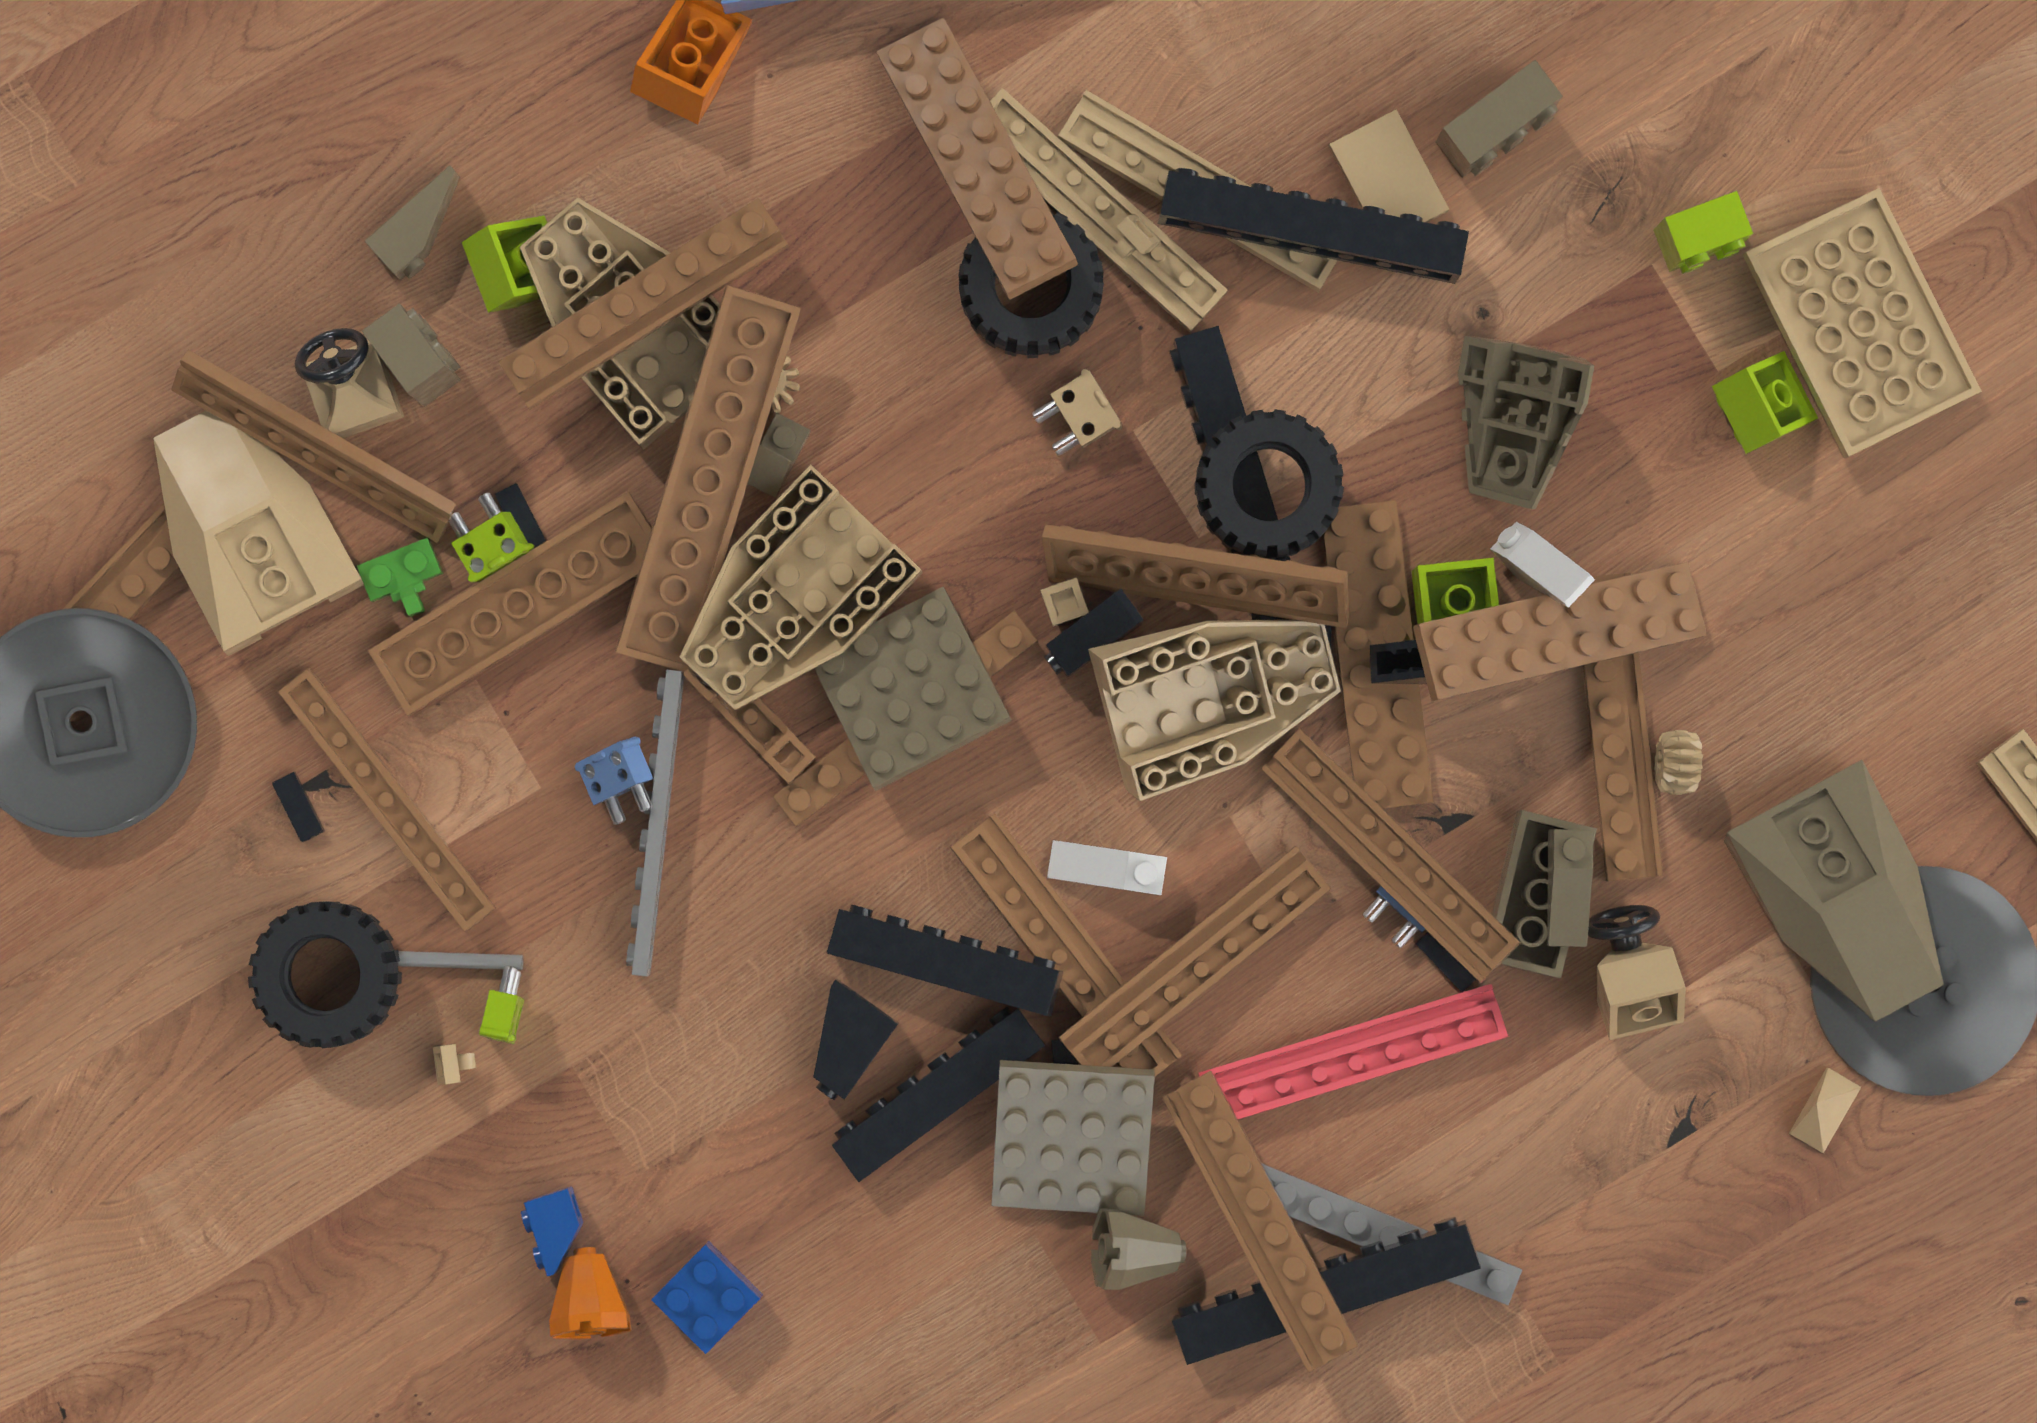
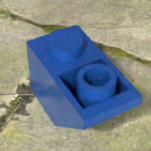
[521,1186,584,1277]

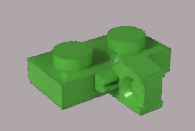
[357,538,443,617]

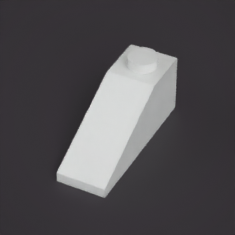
[1490,522,1595,608]
[1047,840,1167,895]

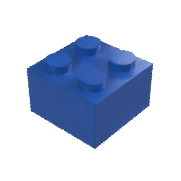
[651,1241,763,1354]

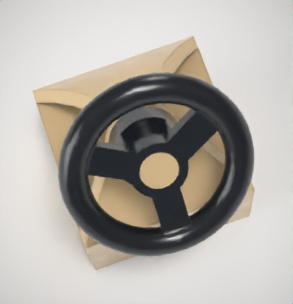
[294,328,404,438]
[1588,905,1686,1040]

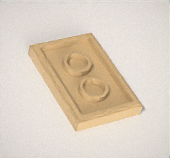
[1329,109,1449,222]

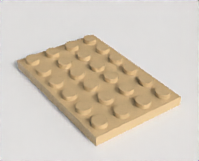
[1743,188,1982,459]

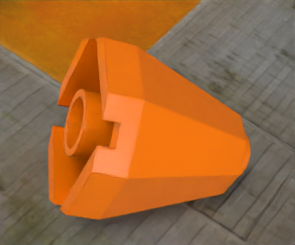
[549,1247,631,1340]

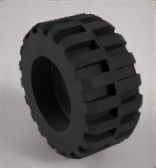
[958,212,1104,358]
[1195,409,1344,560]
[248,901,402,1049]

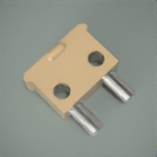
[1032,369,1122,456]

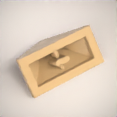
[1789,1068,1861,1153]

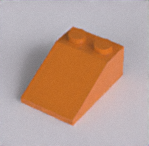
[630,0,753,125]

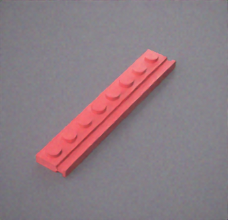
[1198,984,1508,1120]

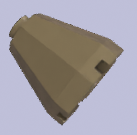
[1091,1209,1186,1290]

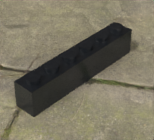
[827,904,1063,1016]
[832,1007,1045,1182]

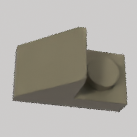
[747,413,811,498]

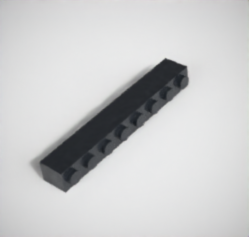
[1157,168,1469,284]
[1169,326,1292,620]
[1172,1217,1481,1365]

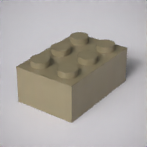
[1436,60,1563,178]
[362,304,461,407]

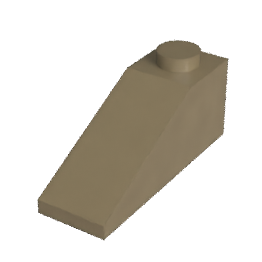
[365,165,460,280]
[1547,829,1593,947]

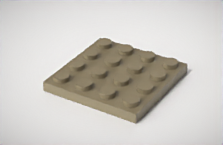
[814,587,1012,791]
[991,1060,1155,1216]

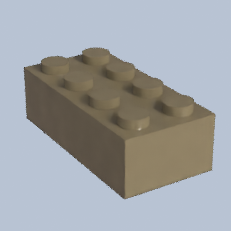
[1492,810,1597,979]

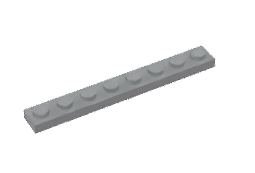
[626,670,685,976]
[1261,1163,1522,1305]

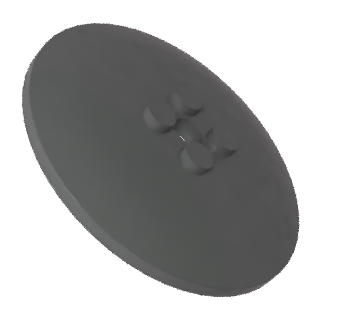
[0,608,197,837]
[1810,866,2037,1096]

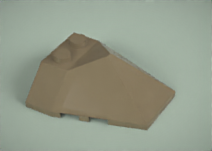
[1458,336,1595,509]

